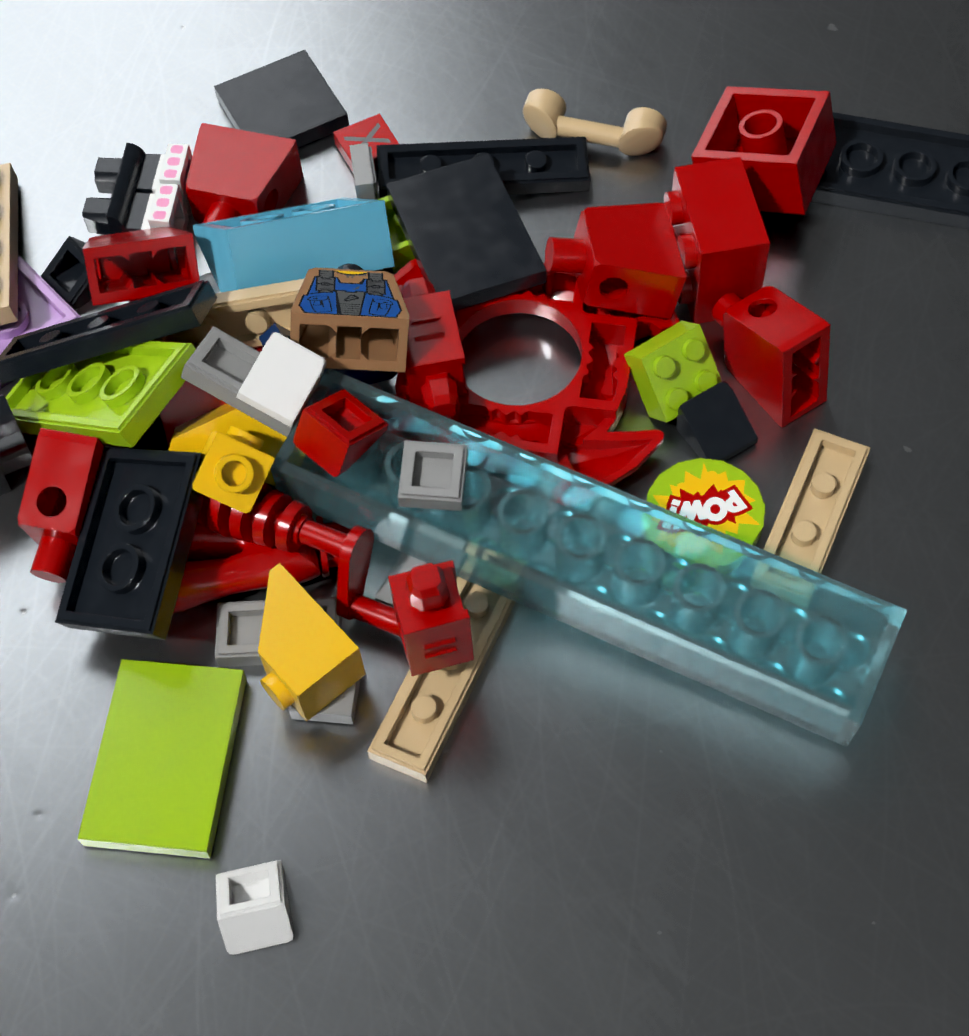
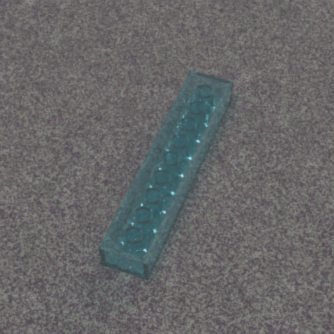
[270,368,907,747]

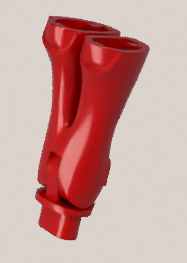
[173,515,351,615]

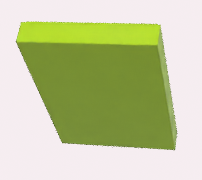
[78,659,247,859]

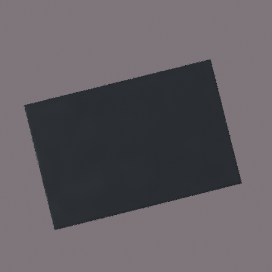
[386,154,547,312]
[55,447,205,640]

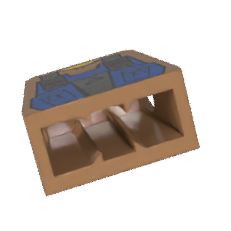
[290,264,409,372]

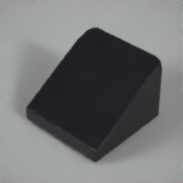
[41,236,92,311]
[676,381,758,462]

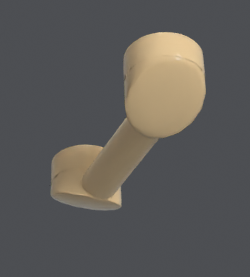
[523,88,667,156]

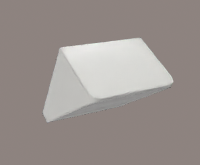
[236,332,327,427]
[216,860,293,955]

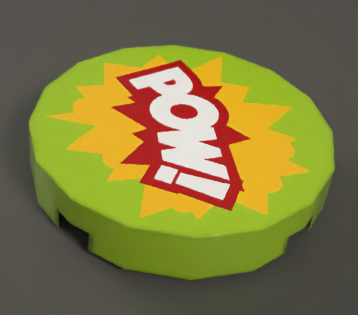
[644,458,765,572]

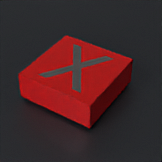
[333,113,399,172]

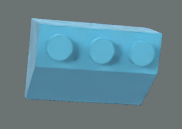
[193,197,395,292]

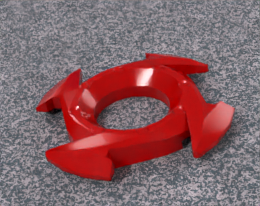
[354,259,680,506]

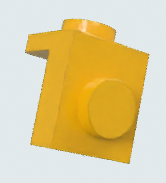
[192,426,275,513]

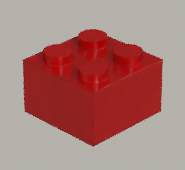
[691,86,837,215]
[664,156,770,324]

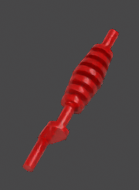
[197,482,401,637]

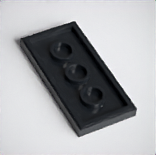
[811,112,969,230]

